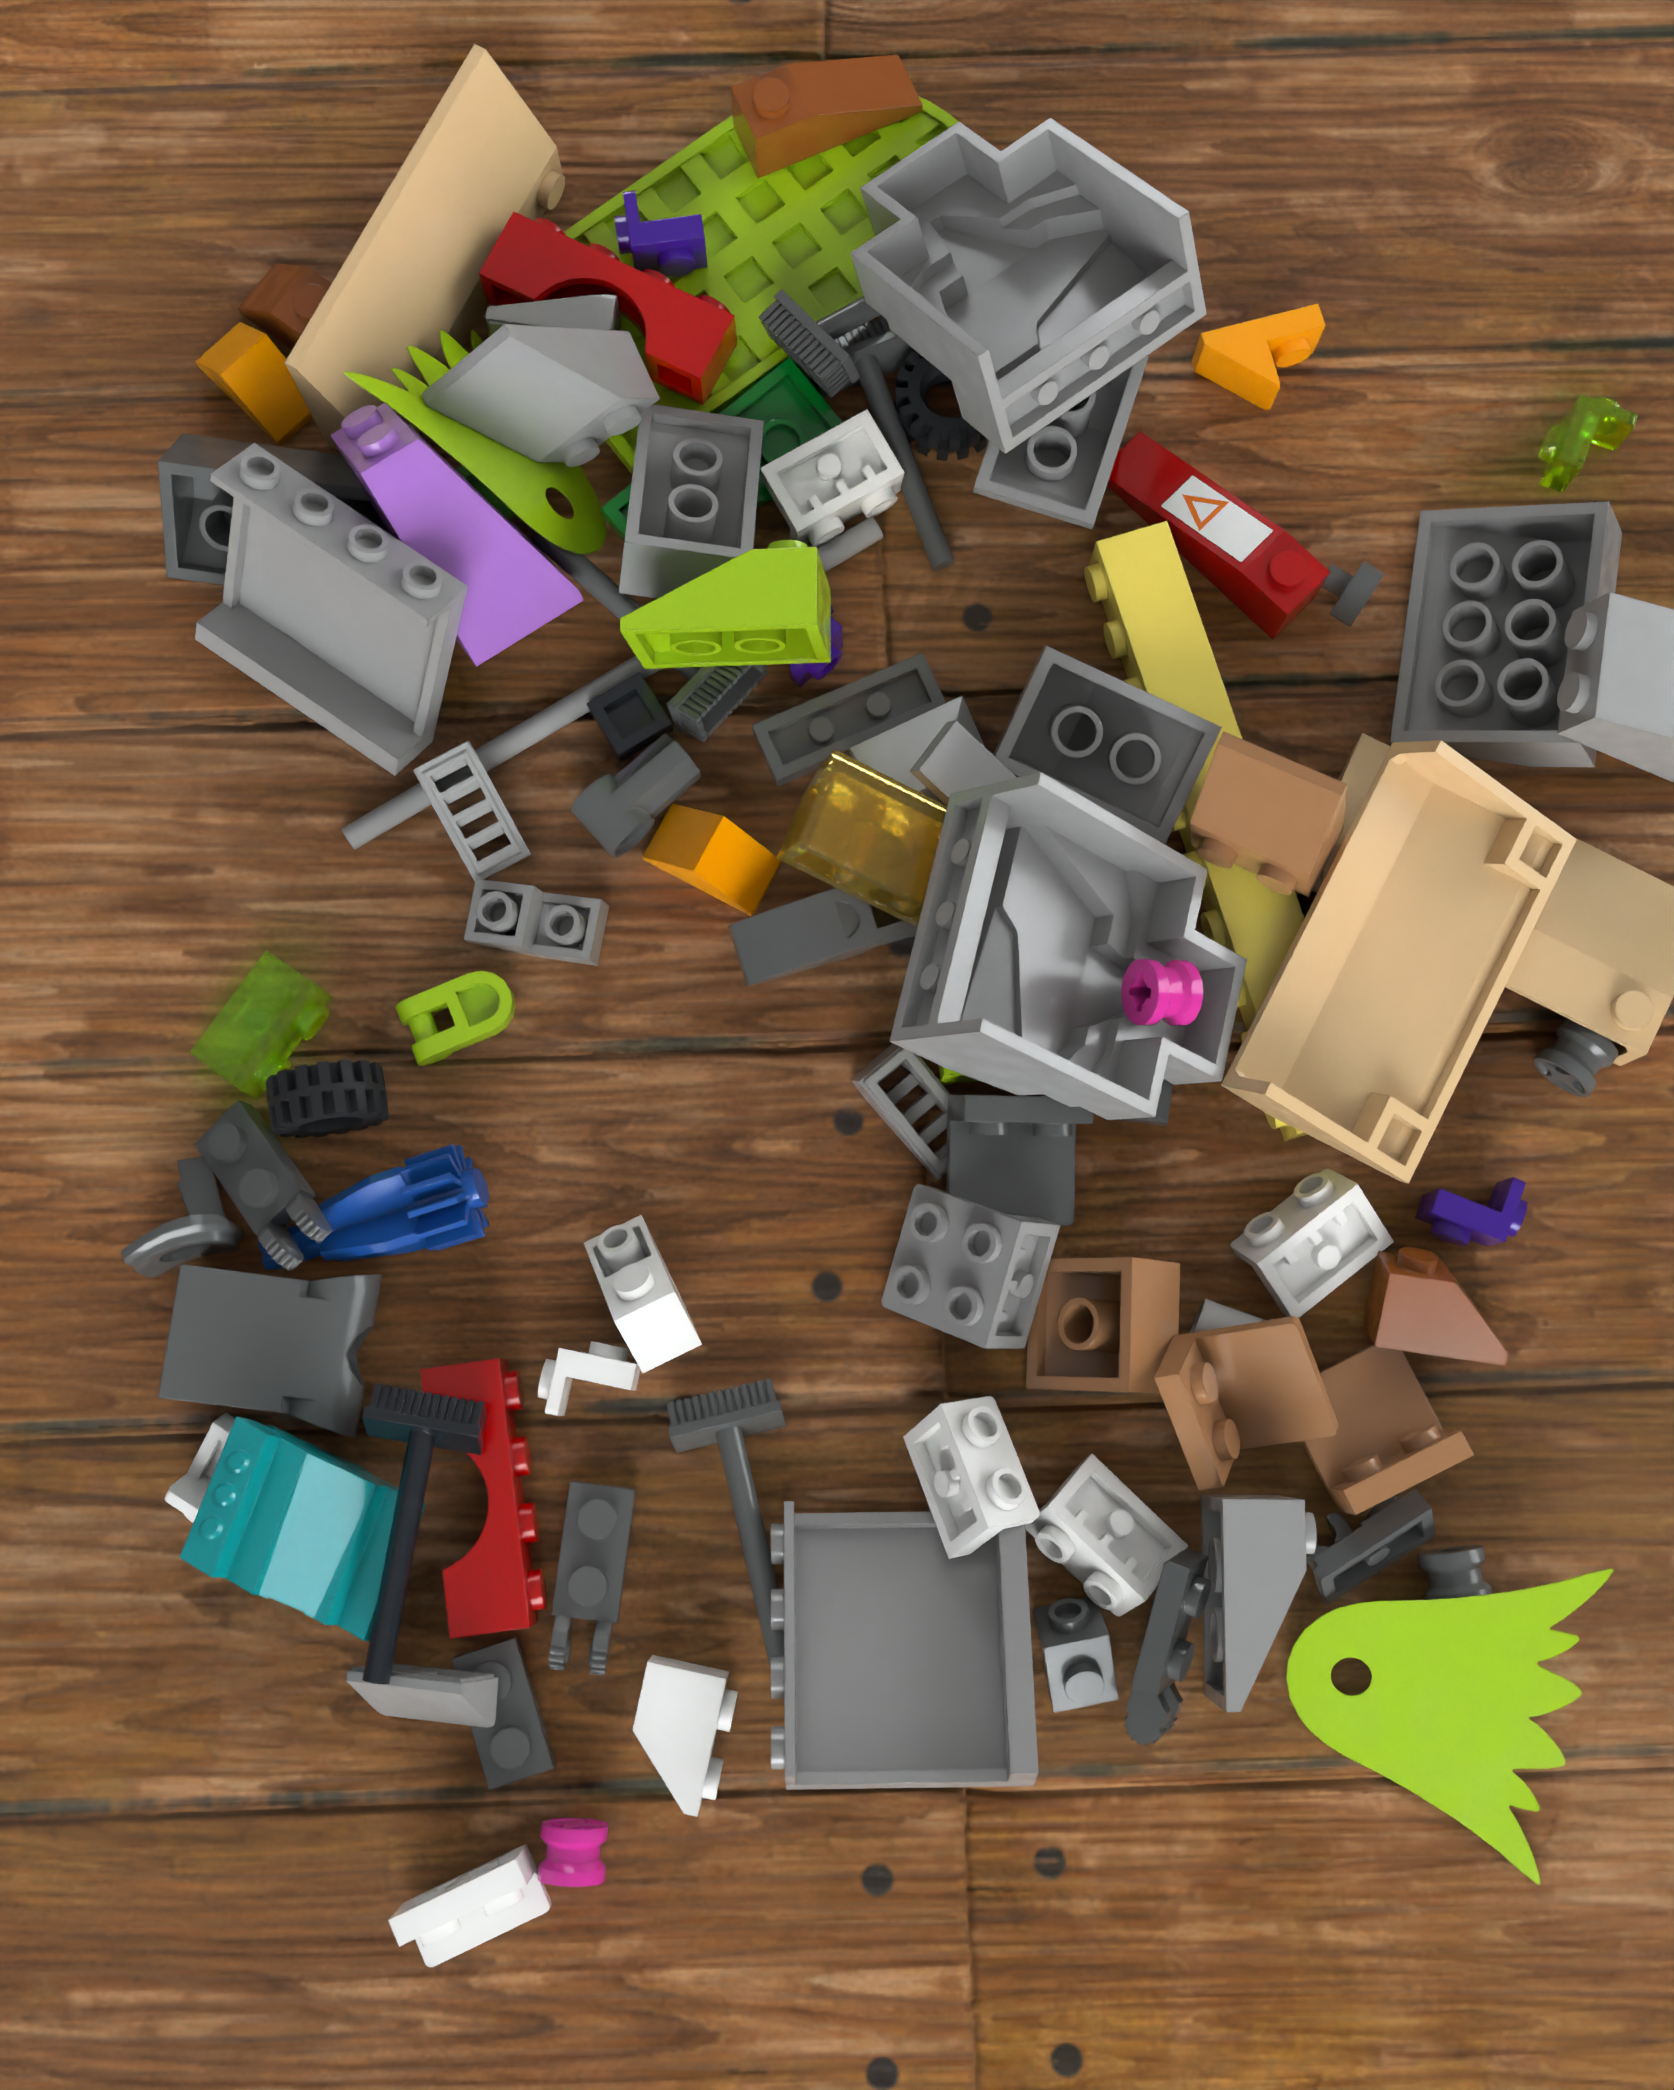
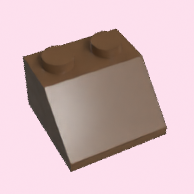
[1190,732,1347,897]
[1026,1257,1180,1394]

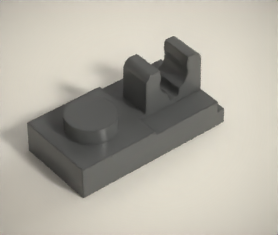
[1306,1488,1436,1605]

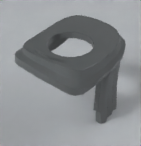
[121,1157,244,1278]

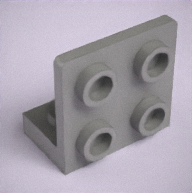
[881,1184,1060,1349]

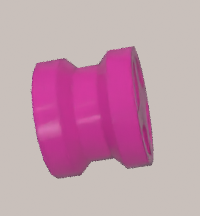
[1121,959,1203,1026]
[538,1818,608,1887]

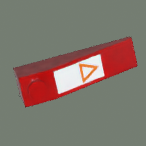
[1107,431,1330,640]

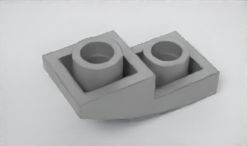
[464,879,609,966]

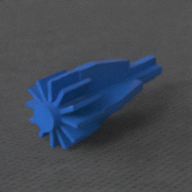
[258,1143,489,1270]

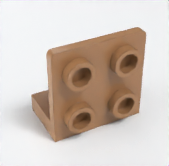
[1154,1316,1339,1490]
[1302,1345,1474,1515]

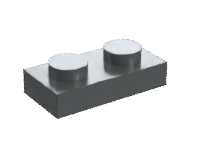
[451,1636,556,1790]

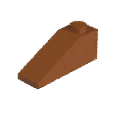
[731,55,923,178]

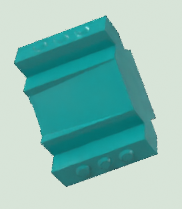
[179,1416,426,1641]

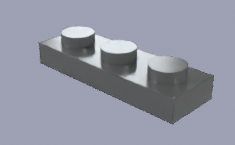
[752,653,946,787]

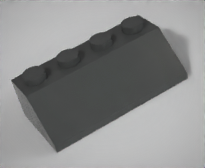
[158,433,388,585]

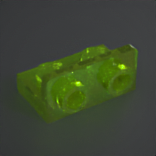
[190,950,333,1099]

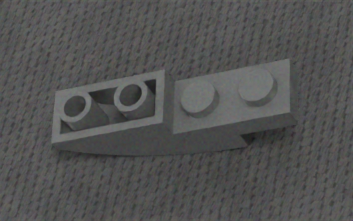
[728,862,934,987]

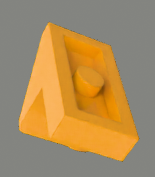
[1191,304,1326,410]

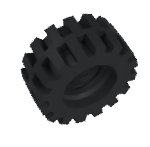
[266,1060,389,1138]

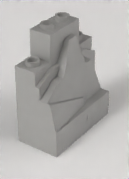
[850,118,1207,454]
[889,772,1247,1120]

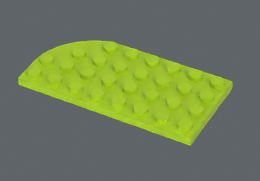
[564,96,959,474]

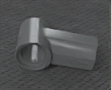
[571,733,701,858]

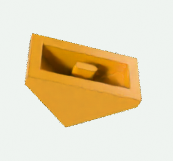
[195,322,313,447]
[642,803,782,917]

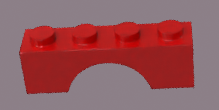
[479,211,737,405]
[420,1358,547,1639]

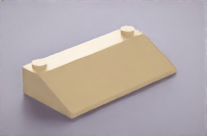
[285,44,565,451]
[1295,733,1674,1066]
[1221,740,1577,1184]

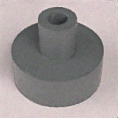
[1322,561,1385,627]

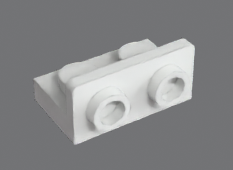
[760,409,905,547]
[1230,1168,1394,1318]
[903,1396,1040,1559]
[1025,1453,1188,1617]
[388,1844,551,1967]

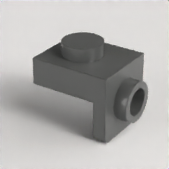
[1032,1597,1119,1713]

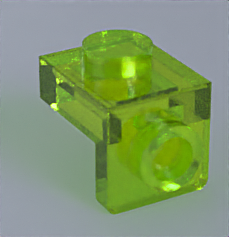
[1539,394,1638,493]

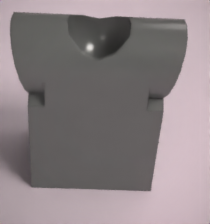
[158,1264,382,1438]

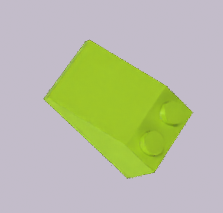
[620,540,831,669]

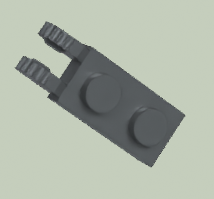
[195,1100,333,1271]
[548,1481,637,1676]
[1124,1549,1211,1746]

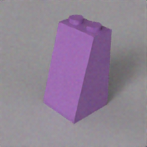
[330,403,584,667]

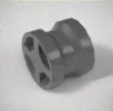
[1534,1018,1618,1098]
[1417,1545,1493,1600]

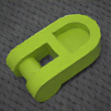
[395,971,516,1066]

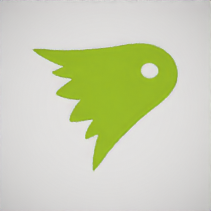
[344,305,607,554]
[1286,1568,1613,1885]

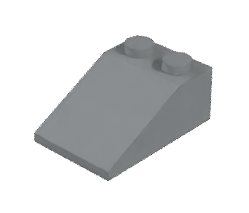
[421,324,660,467]
[973,356,1149,529]
[619,404,764,598]
[993,645,1222,844]
[1200,1494,1317,1712]

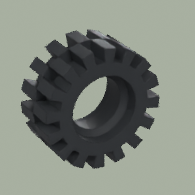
[894,351,987,461]

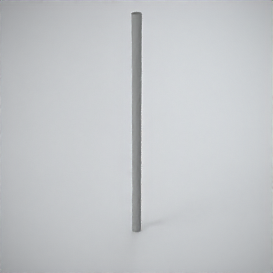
[341,517,883,850]

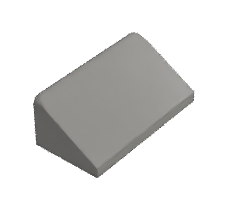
[346,1663,499,1728]

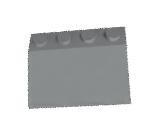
[1390,501,1622,767]

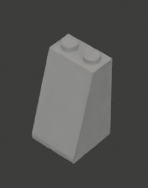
[1557,592,1674,783]

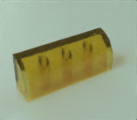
[777,749,947,927]

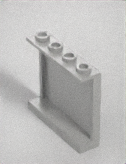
[195,443,468,776]
[771,1501,1039,1790]

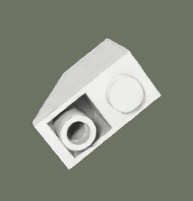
[584,1215,702,1373]
[633,1655,738,1817]

